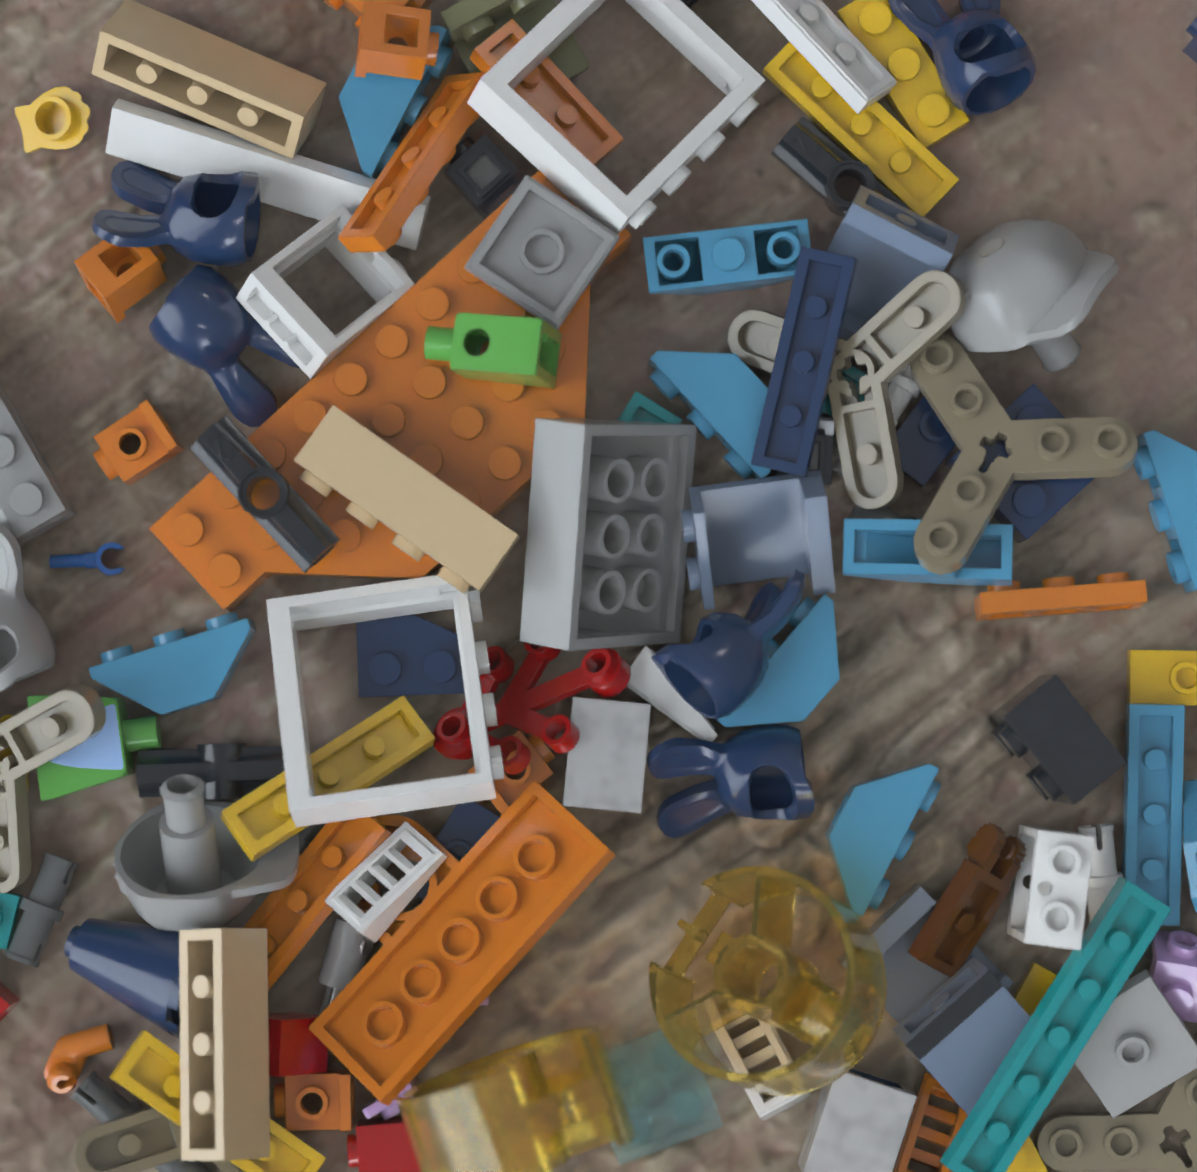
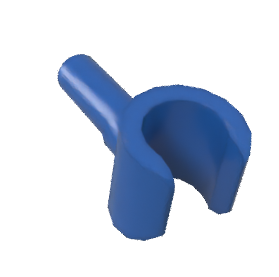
[49,542,125,576]

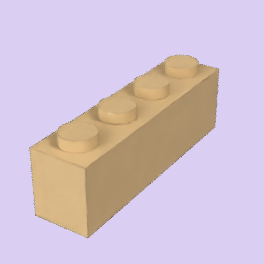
[91,0,327,159]
[294,405,520,594]
[179,928,270,1161]

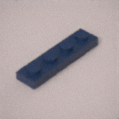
[751,246,858,477]

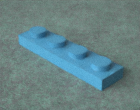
[1122,703,1185,926]

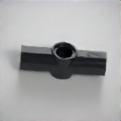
[771,116,912,217]
[190,416,341,573]
[136,743,285,800]

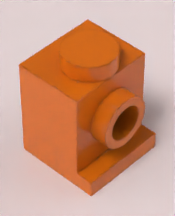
[354,0,439,80]
[74,240,167,323]
[92,399,184,485]
[467,730,556,815]
[274,1068,356,1131]

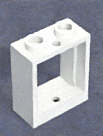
[236,205,415,379]
[1006,825,1094,950]

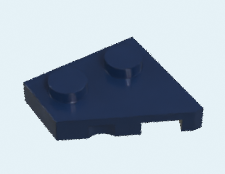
[356,614,465,697]

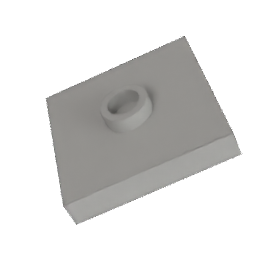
[464,174,620,330]
[1075,969,1197,1118]

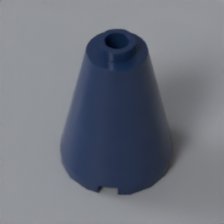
[64,918,180,1038]

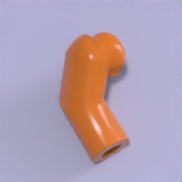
[44,1023,115,1094]

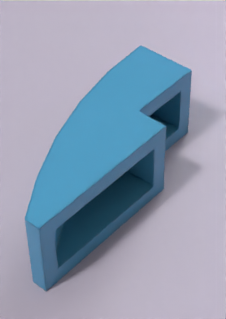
[843,519,1013,586]

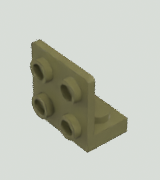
[440,0,589,80]

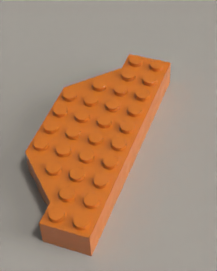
[149,170,631,612]

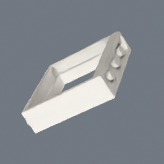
[467,0,765,235]
[266,575,505,827]

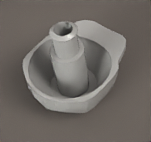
[949,219,1120,372]
[112,774,300,931]

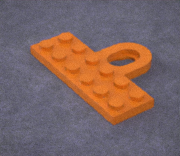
[308,780,616,1106]

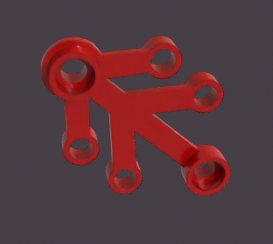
[433,642,631,774]

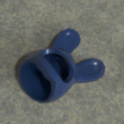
[888,0,1036,116]
[91,160,261,266]
[149,264,300,427]
[651,569,805,719]
[646,725,815,838]

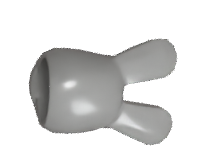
[0,524,57,692]

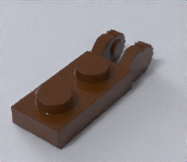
[907,823,1027,977]

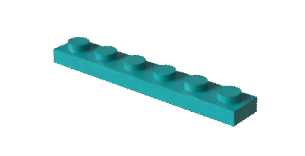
[940,876,1171,1172]

